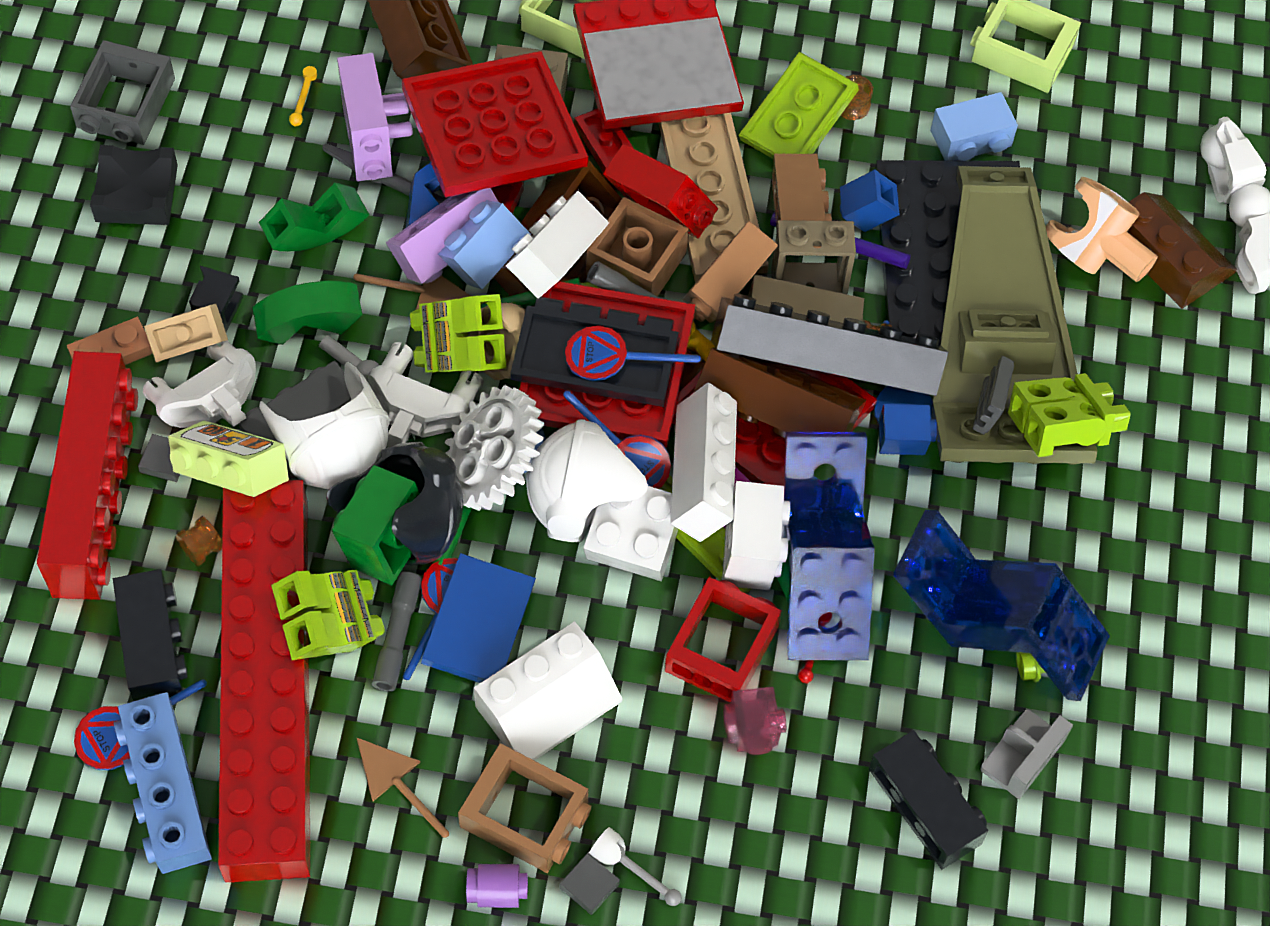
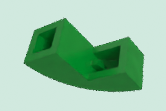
[259,182,370,252]
[252,281,363,345]

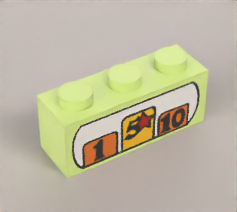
[168,420,289,497]

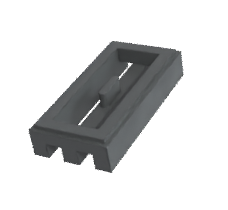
[972,356,1014,435]

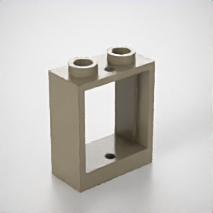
[771,220,856,294]

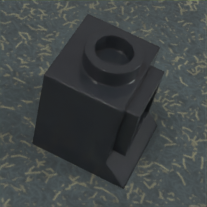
[189,266,243,332]

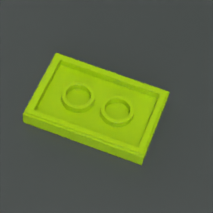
[739,52,859,159]

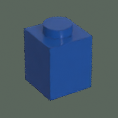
[840,169,899,232]
[878,404,937,455]

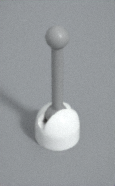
[589,827,682,906]

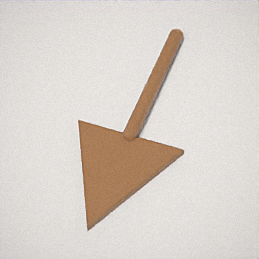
[353,274,470,310]
[357,738,449,838]

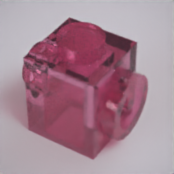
[723,687,787,755]

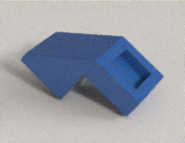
[406,162,441,227]

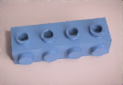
[114,692,212,874]

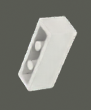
[506,191,609,299]

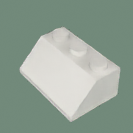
[474,621,622,761]

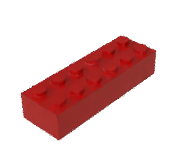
[37,351,138,600]

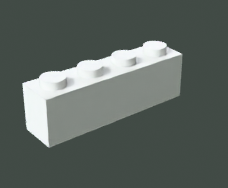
[670,382,737,542]

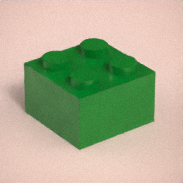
[332,465,420,586]

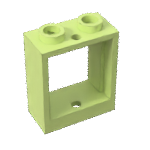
[519,0,600,59]
[970,0,1081,93]

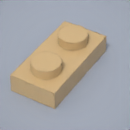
[144,304,228,362]

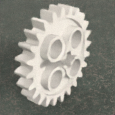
[445,385,544,511]

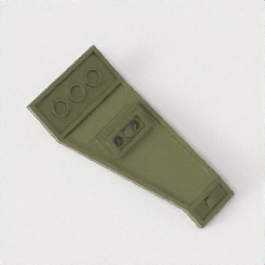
[931,166,1098,465]

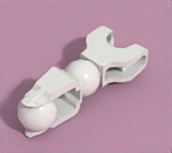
[1200,117,1270,294]

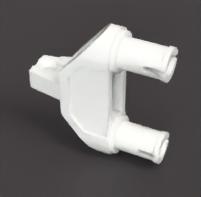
[143,340,256,428]
[368,342,484,447]

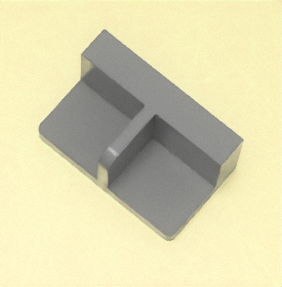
[980,709,1073,799]

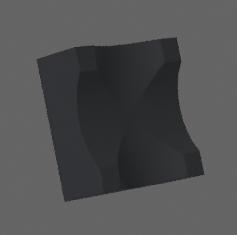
[90,145,178,225]

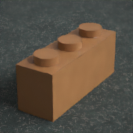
[772,154,832,248]

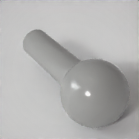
[319,334,379,383]

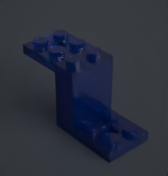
[783,432,875,660]
[893,510,1110,701]

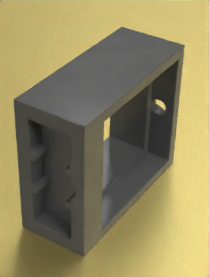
[70,40,175,145]

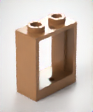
[682,221,778,323]
[458,743,592,874]

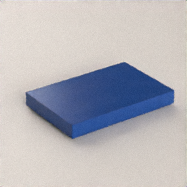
[421,553,536,683]

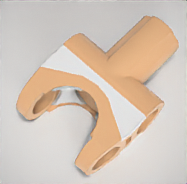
[1045,177,1158,282]

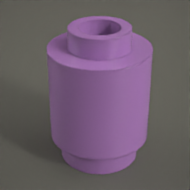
[466,864,528,908]

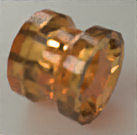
[841,75,873,120]
[175,516,222,567]

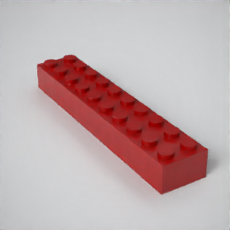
[218,480,310,883]

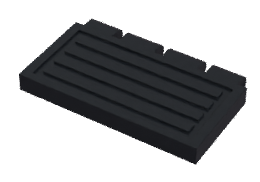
[510,297,679,407]

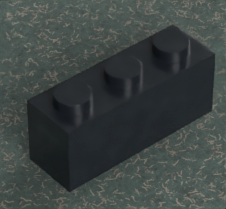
[112,569,189,701]
[869,730,989,870]

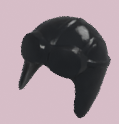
[326,442,464,566]

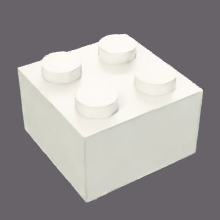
[722,481,790,590]
[583,486,678,582]

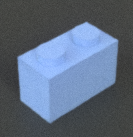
[930,92,1018,161]
[438,200,531,289]

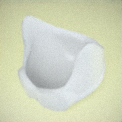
[259,362,390,489]
[526,419,648,542]

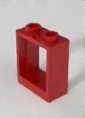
[603,144,719,239]
[665,577,782,706]

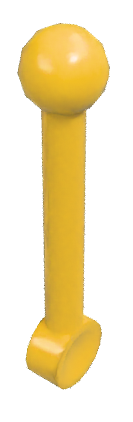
[289,66,317,127]

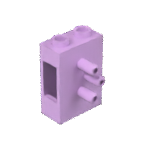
[337,53,413,181]

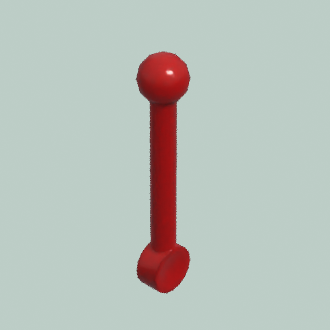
[798,608,832,683]

